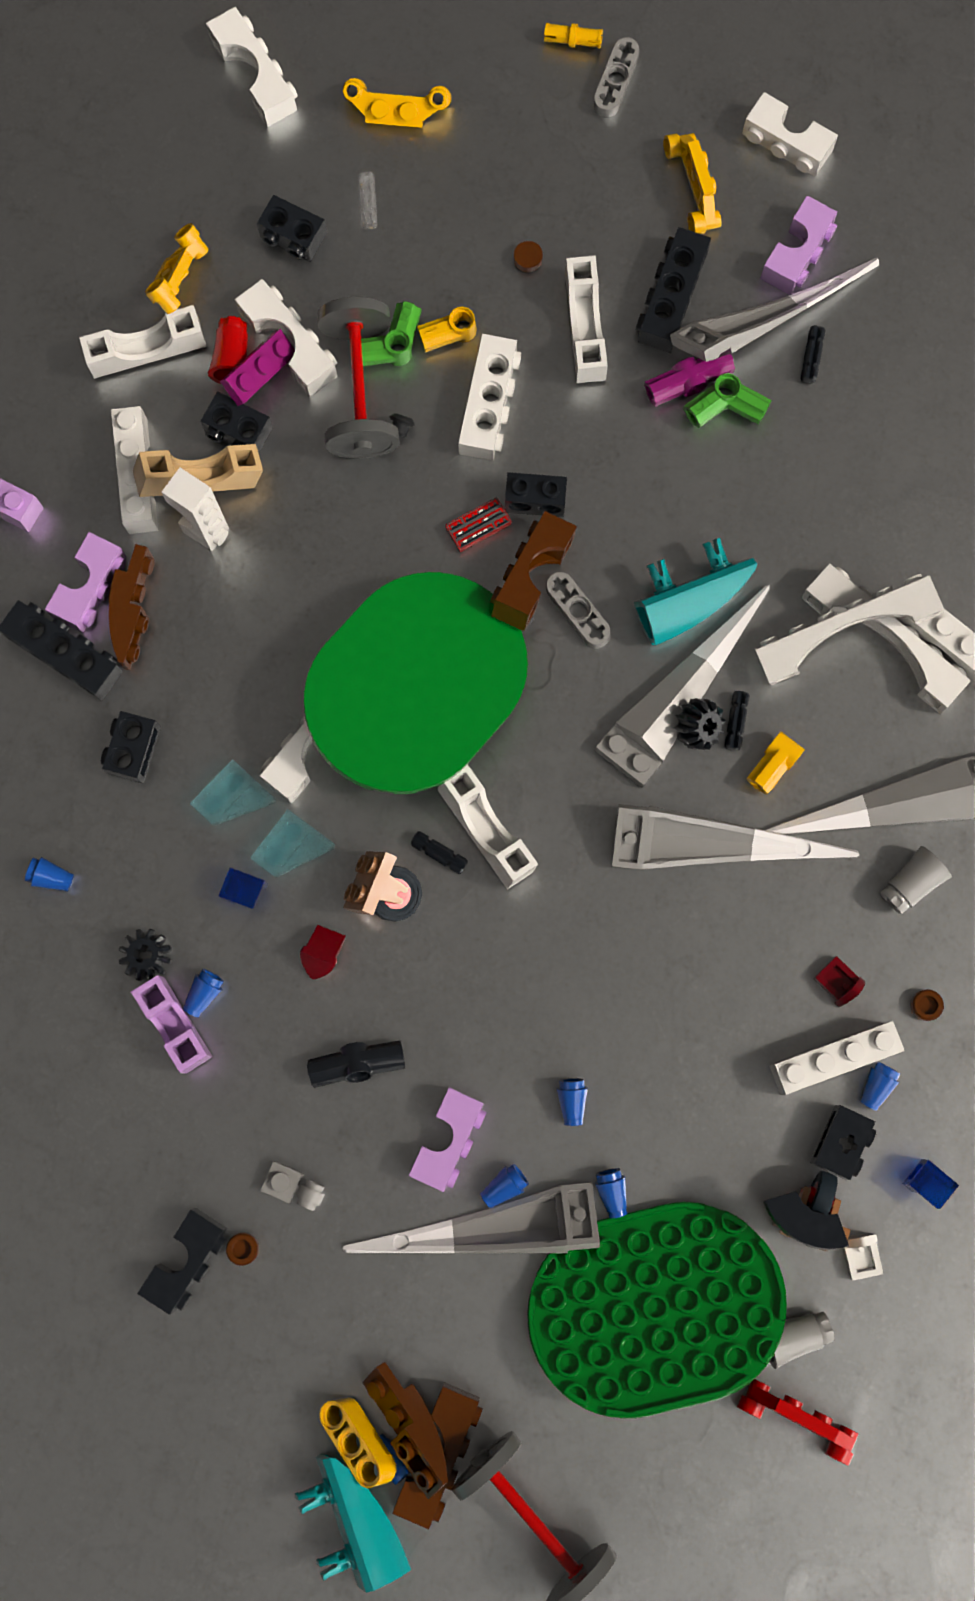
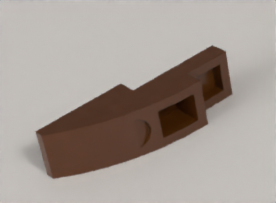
[109,544,154,670]
[362,1362,448,1500]

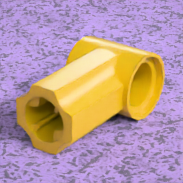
[417,306,477,352]
[746,731,805,795]

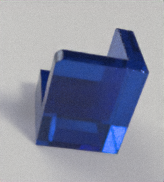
[219,867,268,909]
[902,1159,959,1209]

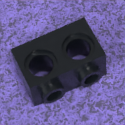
[257,195,327,262]
[200,391,273,453]
[505,472,567,517]
[101,711,161,784]

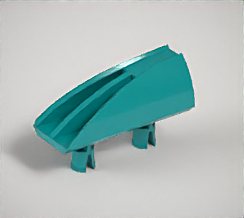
[634,537,757,646]
[295,1454,411,1593]

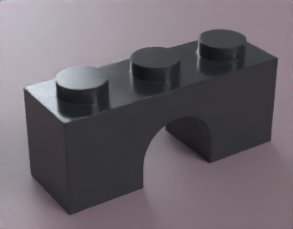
[137,1208,228,1315]

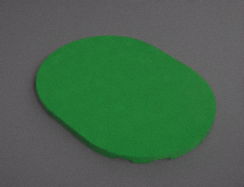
[303,572,528,794]
[527,1202,787,1419]

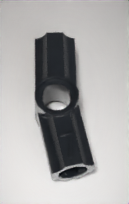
[307,1040,405,1088]

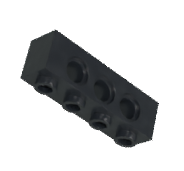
[635,227,711,354]
[0,600,123,701]

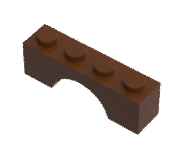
[490,511,577,631]
[392,1382,483,1530]

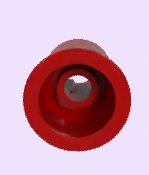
[208,316,248,384]

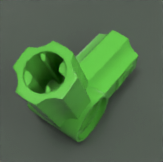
[361,301,422,367]
[683,373,772,428]

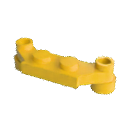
[343,78,451,128]
[663,133,722,234]
[145,223,208,314]

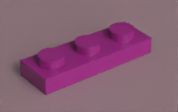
[220,329,295,406]

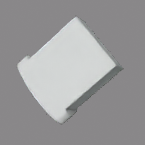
[843,1233,883,1281]

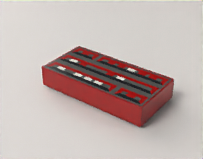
[445,497,512,553]

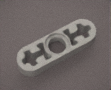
[594,37,639,118]
[546,572,610,648]

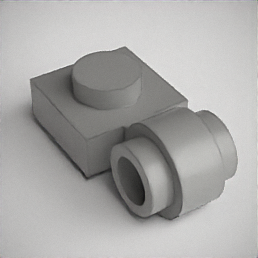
[260,1161,325,1211]

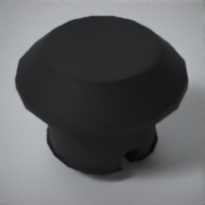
[389,413,415,438]

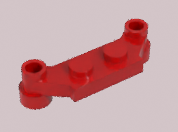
[737,1379,859,1466]

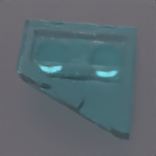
[190,759,276,826]
[251,810,336,878]

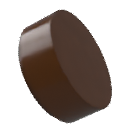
[514,241,543,273]
[910,989,944,1021]
[226,1232,259,1266]

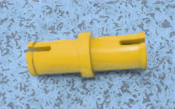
[544,22,603,49]

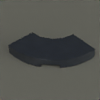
[763,1191,849,1250]

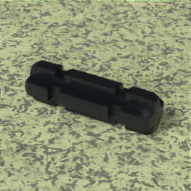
[800,325,826,383]
[724,691,750,751]
[411,831,468,874]

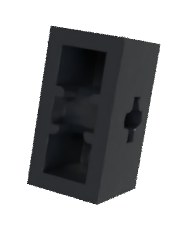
[810,1105,876,1180]

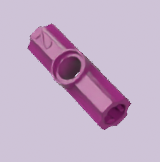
[644,354,735,407]

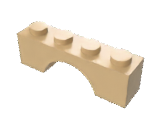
[133,444,263,497]

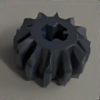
[674,698,727,750]
[119,929,172,982]

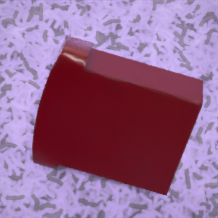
[300,924,346,979]
[813,956,865,1007]

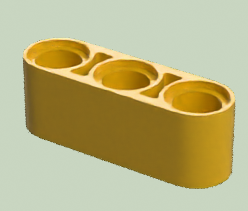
[319,1397,397,1488]

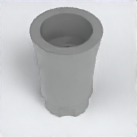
[880,846,952,914]
[770,1311,835,1369]

